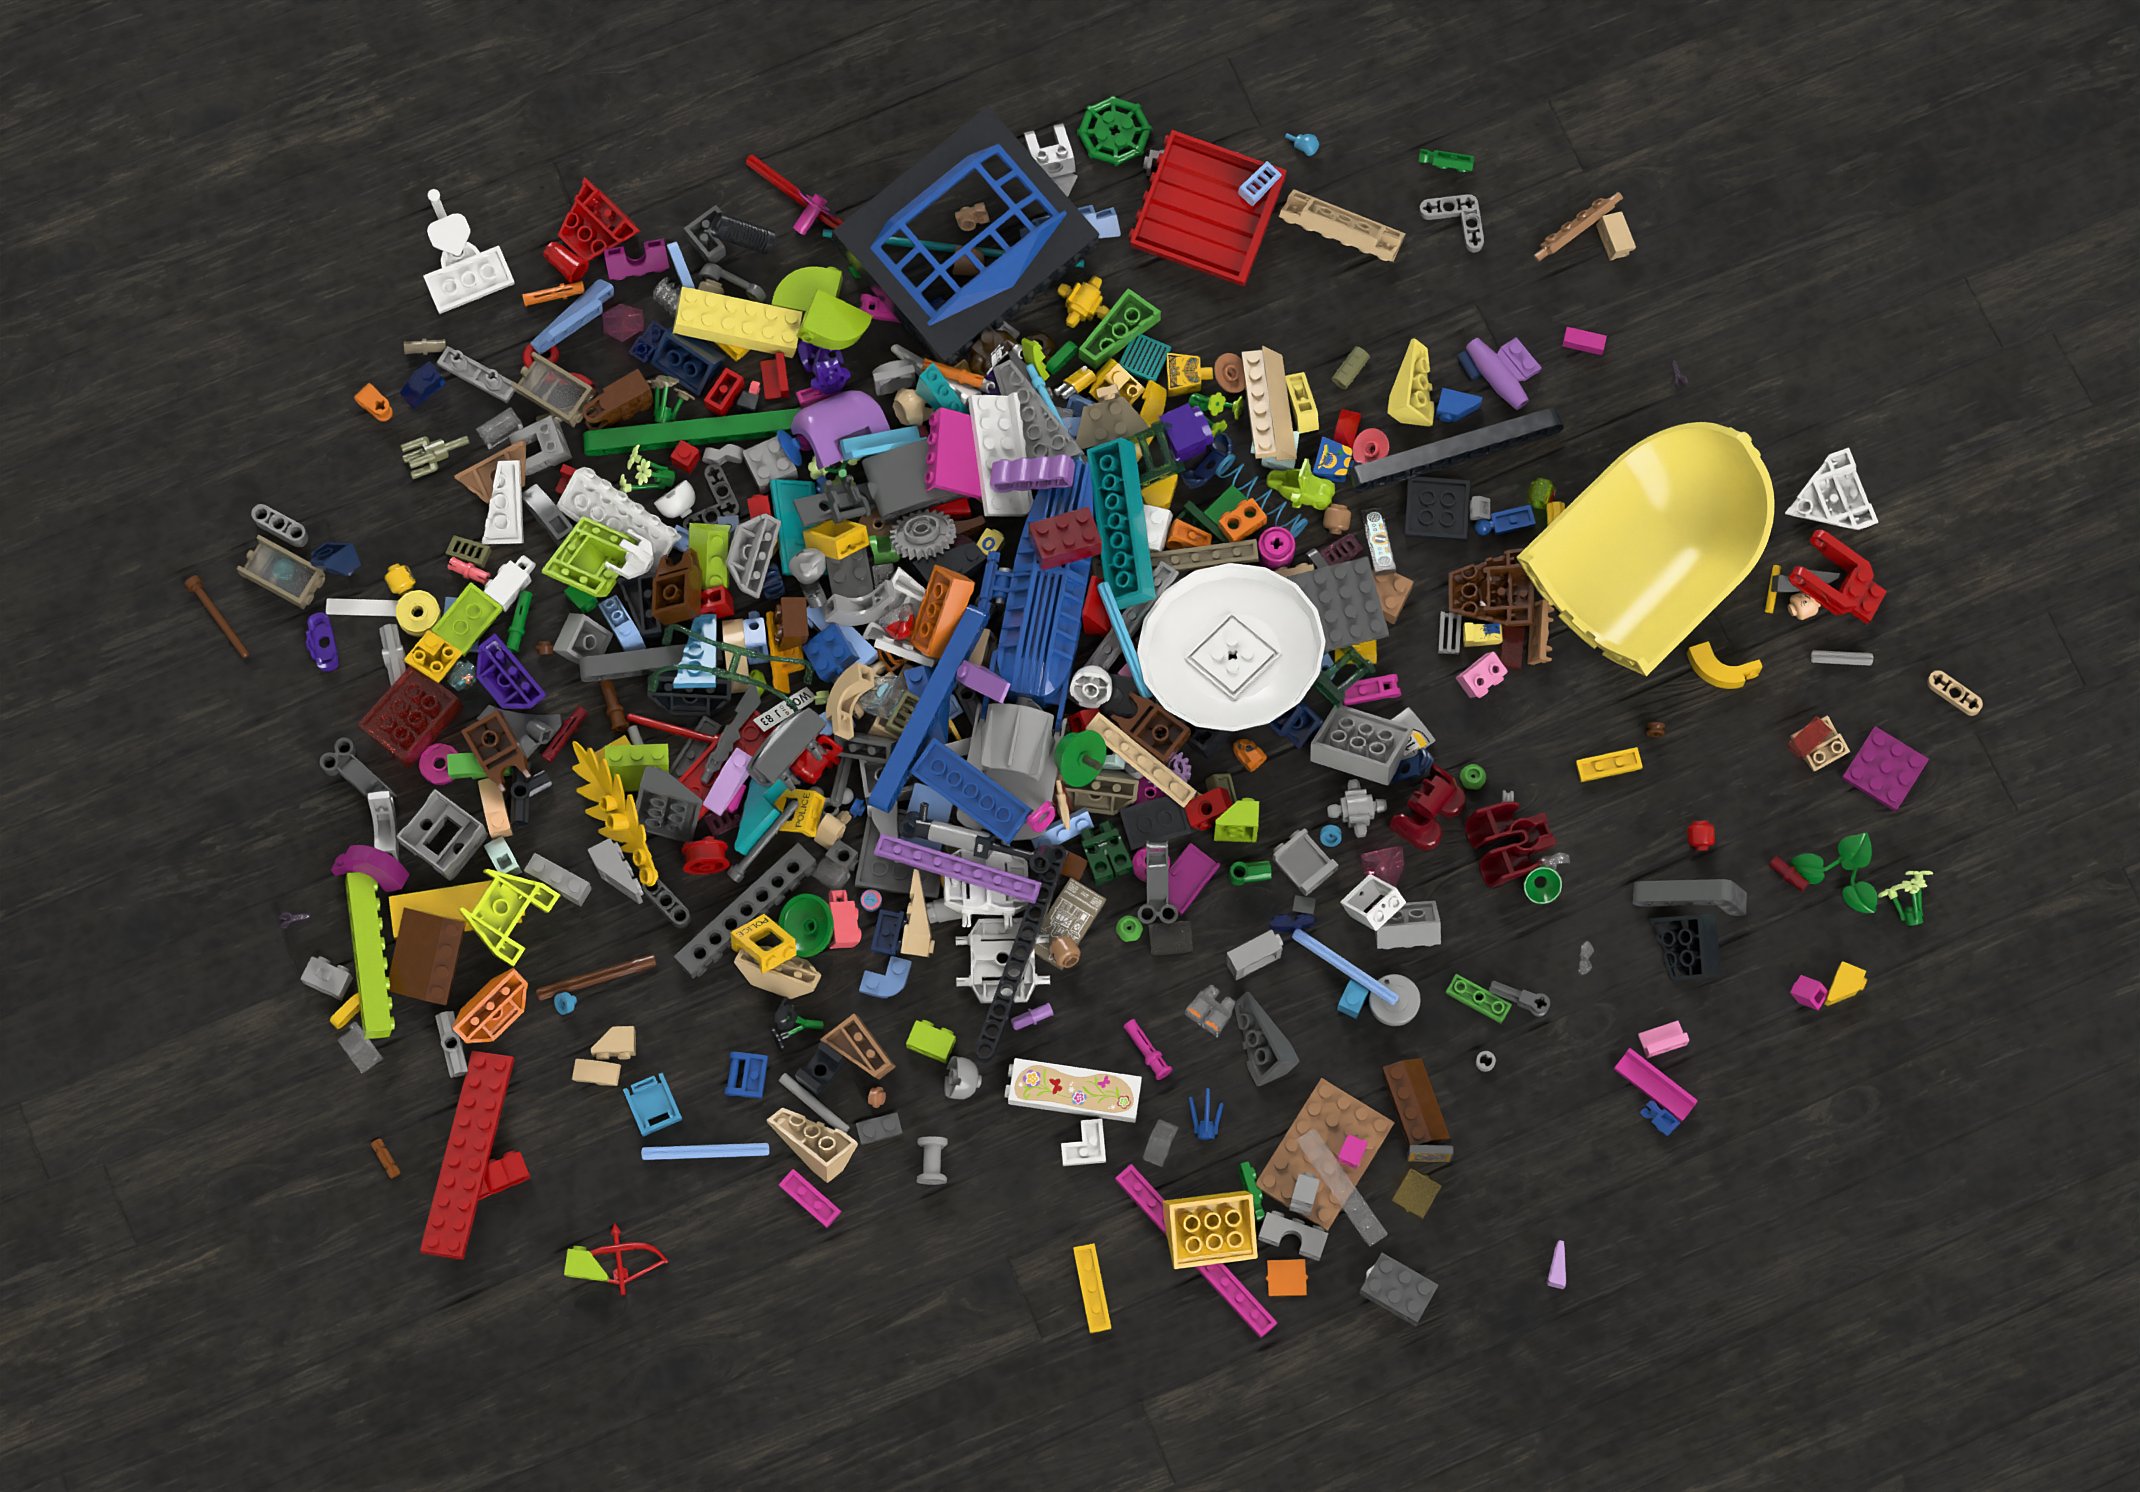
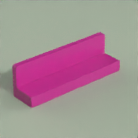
[1614,1048,1698,1122]

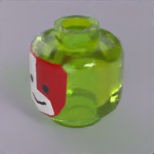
[1526,478,1556,510]

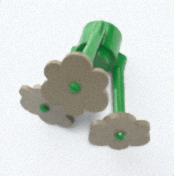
[646,375,695,423]

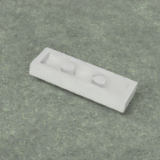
[874,634,938,668]

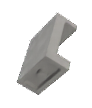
[1272,828,1338,897]

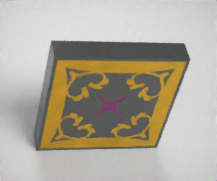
[1407,1145,1453,1162]

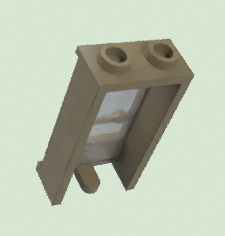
[510,351,597,427]
[237,535,325,610]

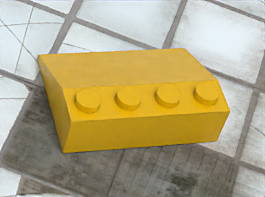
[1163,1191,1258,1269]

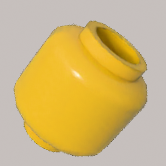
[385,564,416,596]

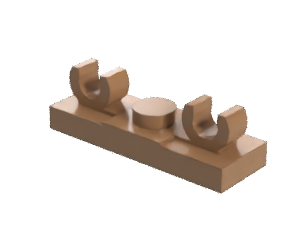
[1527,600,1554,665]

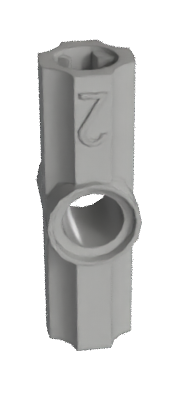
[379,624,409,689]
[435,1011,468,1078]

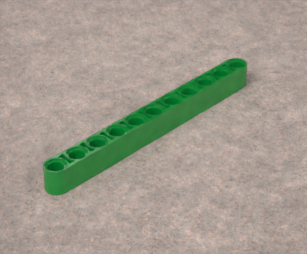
[583,409,801,456]

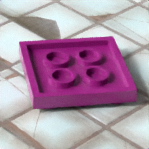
[1842,726,1929,812]

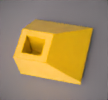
[1089,358,1145,405]
[404,630,463,683]

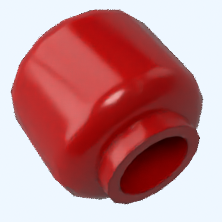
[1687,821,1715,851]

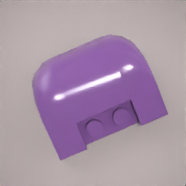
[791,390,890,470]

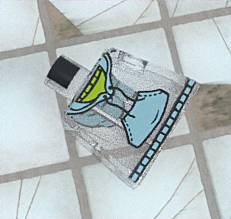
[858,676,908,719]

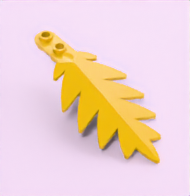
[572,741,658,886]

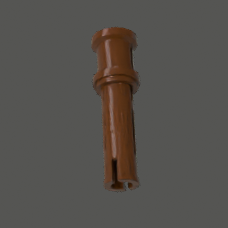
[599,679,630,733]

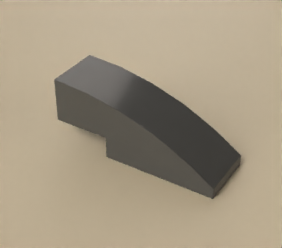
[1771,570,1840,593]

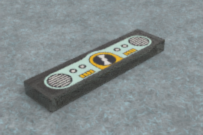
[1361,507,1396,576]

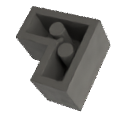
[684,205,729,264]

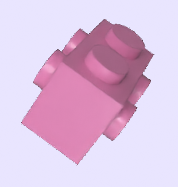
[1456,652,1508,698]

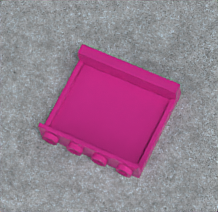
[925,407,982,500]

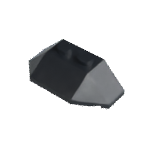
[647,670,732,717]

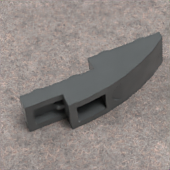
[522,484,573,547]

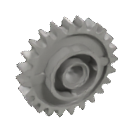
[890,509,956,560]

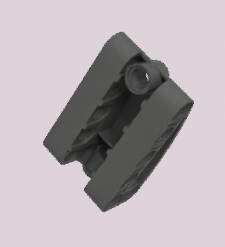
[862,439,967,525]

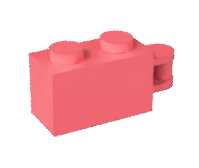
[828,890,861,949]

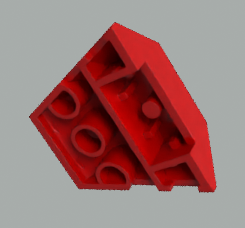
[558,177,641,261]

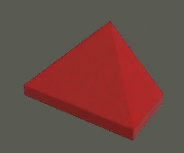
[1333,409,1361,449]

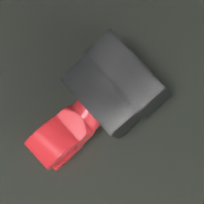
[737,381,760,415]

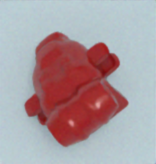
[790,733,843,784]

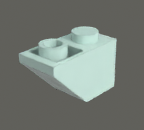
[484,836,522,876]

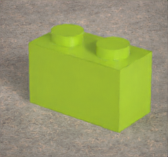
[906,1020,956,1064]

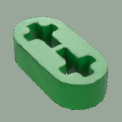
[1046,341,1079,375]

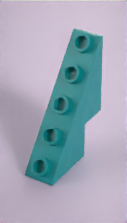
[915,362,970,415]
[735,778,788,856]

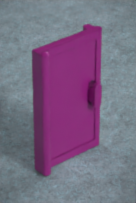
[1168,843,1220,915]

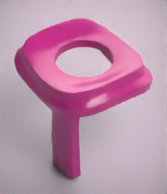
[1025,800,1055,833]

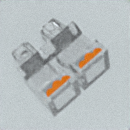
[1185,985,1236,1038]

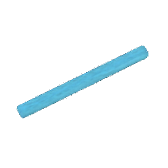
[1097,582,1153,699]

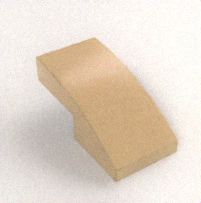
[572,1059,621,1086]

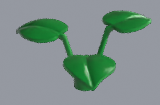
[1790,832,1878,913]

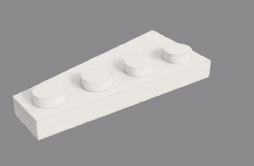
[482,460,524,544]

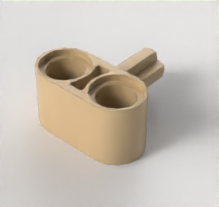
[814,811,851,851]

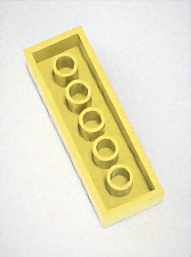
[673,287,802,358]

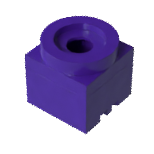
[1158,403,1214,465]

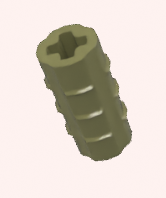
[1332,347,1370,389]

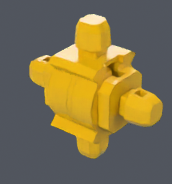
[1057,276,1110,328]

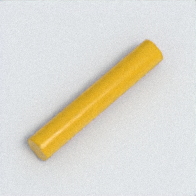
[1765,565,1781,613]

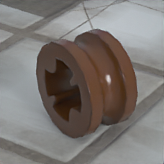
[1646,722,1665,737]

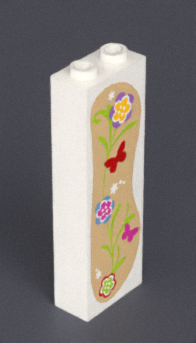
[1005,1058,1142,1123]

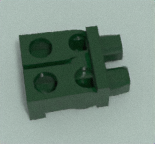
[1081,821,1134,886]

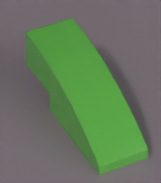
[447,753,512,779]

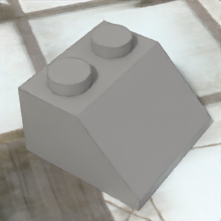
[553,613,613,664]

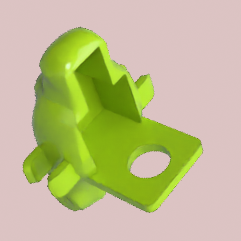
[1266,458,1335,510]

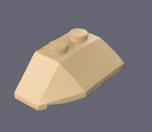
[734,946,821,999]

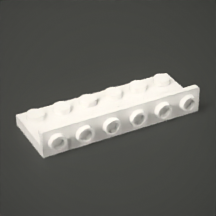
[968,392,1034,517]
[556,467,681,574]

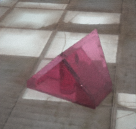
[602,304,644,342]
[1361,845,1405,887]

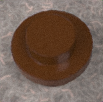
[534,641,554,654]

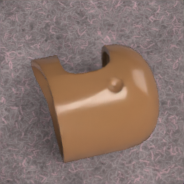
[953,246,985,276]

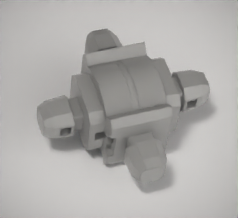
[1327,779,1387,838]

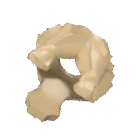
[893,388,934,427]

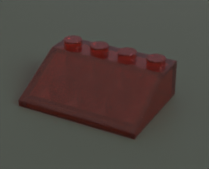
[357,665,464,769]

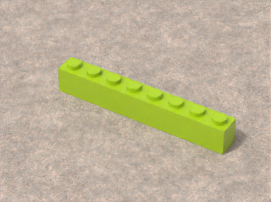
[345,872,395,1039]

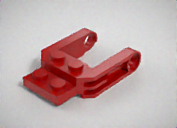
[1789,530,1887,624]

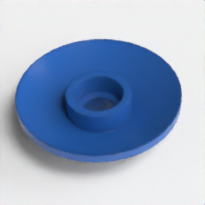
[777,429,802,466]

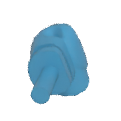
[1285,133,1319,156]

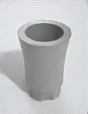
[926,891,973,923]

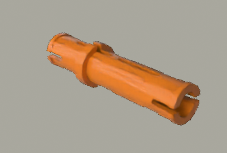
[523,281,585,306]
[921,358,984,388]

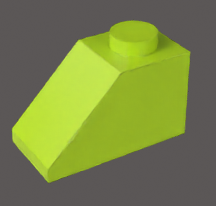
[564,1246,609,1282]

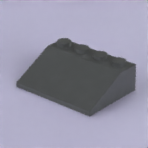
[636,766,703,843]

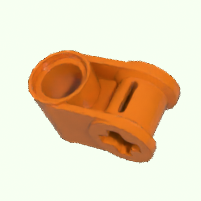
[354,383,393,422]

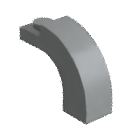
[822,580,896,626]
[368,791,399,861]

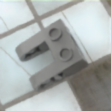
[1024,123,1076,178]
[509,416,572,475]

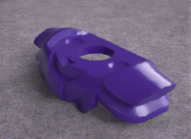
[306,612,338,671]

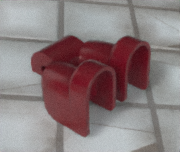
[1389,763,1466,851]
[1465,801,1557,888]

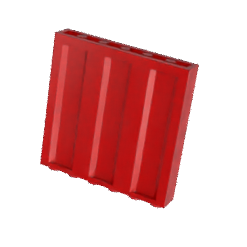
[1128,130,1286,287]

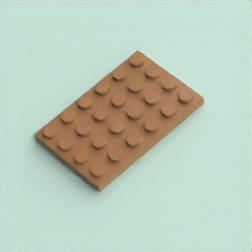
[1256,1078,1395,1232]

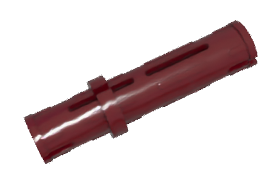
[541,705,589,763]

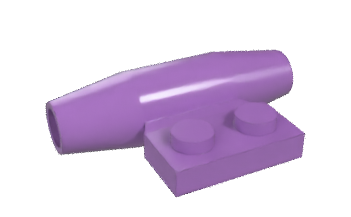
[1466,337,1541,410]

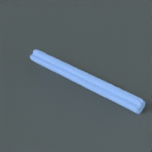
[1292,929,1399,1005]
[641,1143,769,1160]

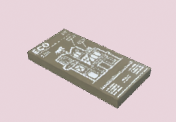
[1034,878,1106,970]

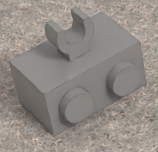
[301,956,353,1001]

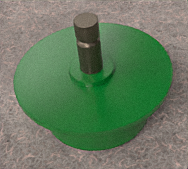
[1054,730,1106,787]

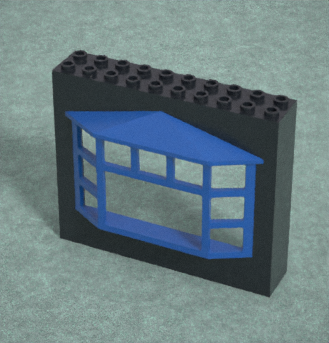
[831,106,1100,367]

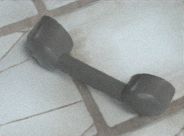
[698,263,766,303]

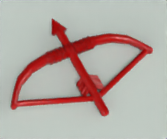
[589,1223,668,1295]

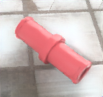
[448,557,490,585]

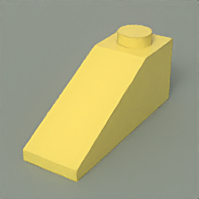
[1285,372,1319,433]

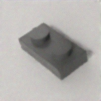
[856,1113,903,1145]

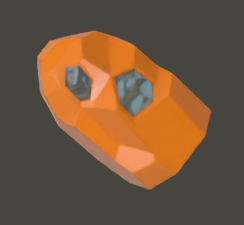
[1233,739,1267,772]

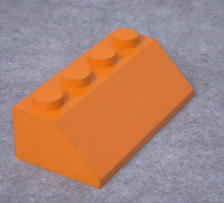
[908,565,975,659]

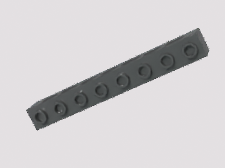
[674,842,817,979]

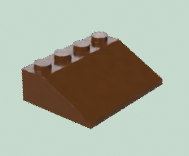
[387,907,467,1005]

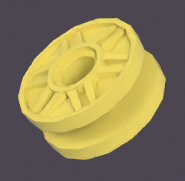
[396,590,441,637]

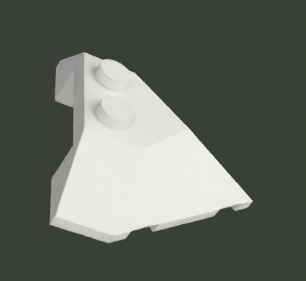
[1785,448,1878,530]

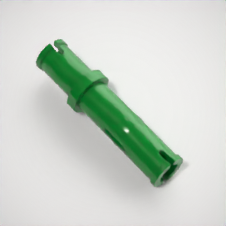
[506,590,533,653]

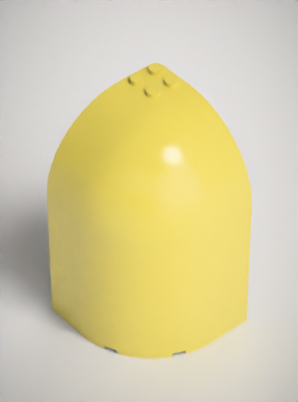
[1516,422,1774,676]

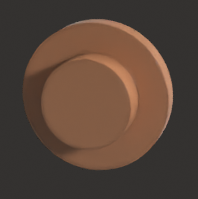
[868,1087,886,1108]

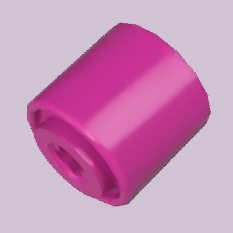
[1258,527,1295,571]

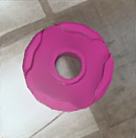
[419,743,458,785]

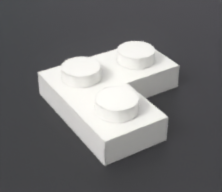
[1061,1119,1106,1166]

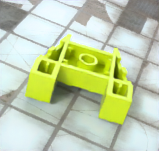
[458,869,560,966]

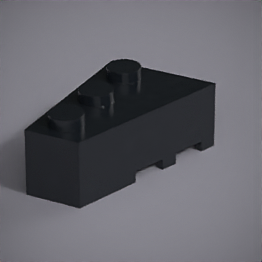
[617,573,668,642]

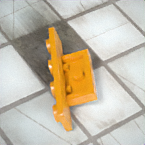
[766,611,805,694]

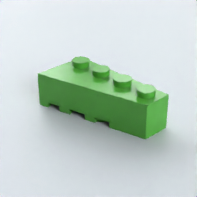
[1079,288,1161,369]

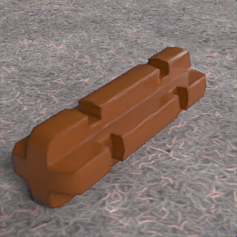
[371,1138,400,1178]

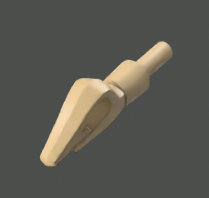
[1055,780,1070,830]

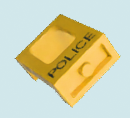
[774,789,825,837]
[730,914,796,974]

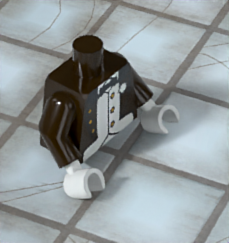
[968,328,1023,393]

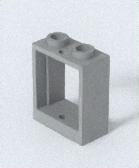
[1226,930,1283,980]

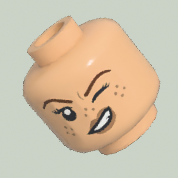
[1788,591,1821,620]

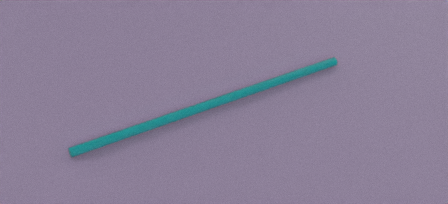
[823,229,1084,268]

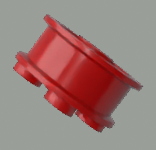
[681,836,730,875]

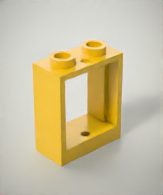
[803,520,869,560]

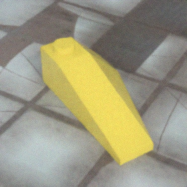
[1388,338,1434,427]

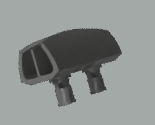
[746,708,827,791]

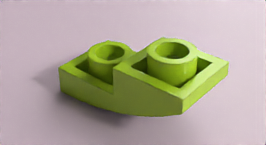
[1022,338,1050,382]

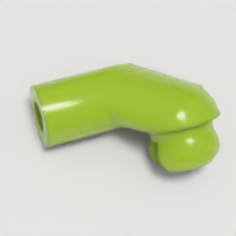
[750,670,767,698]

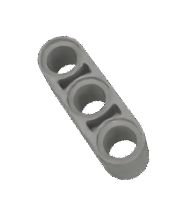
[251,504,308,547]

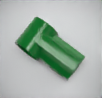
[1228,861,1272,886]

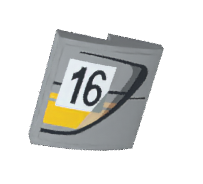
[1391,707,1436,760]

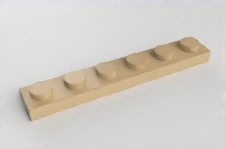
[1085,712,1197,808]

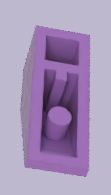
[956,660,1010,703]

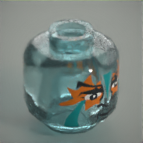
[447,661,477,692]

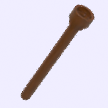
[184,575,249,658]

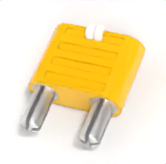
[1054,366,1097,399]

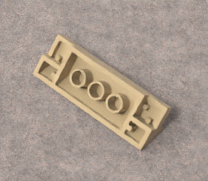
[1279,189,1405,262]
[1242,346,1297,461]

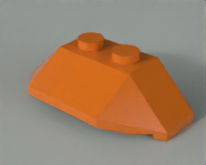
[452,968,528,1043]

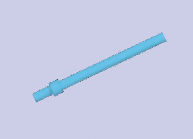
[1026,364,1085,465]

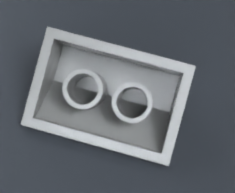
[1372,901,1441,949]

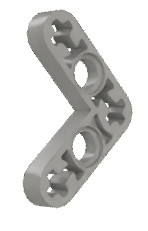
[1419,195,1484,252]

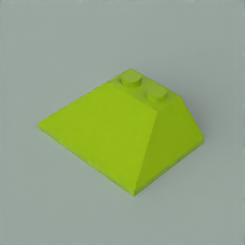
[542,516,637,597]

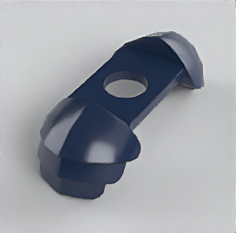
[1181,433,1233,489]
[1389,748,1434,784]

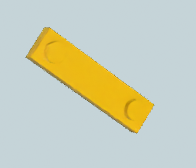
[1073,1244,1111,1333]

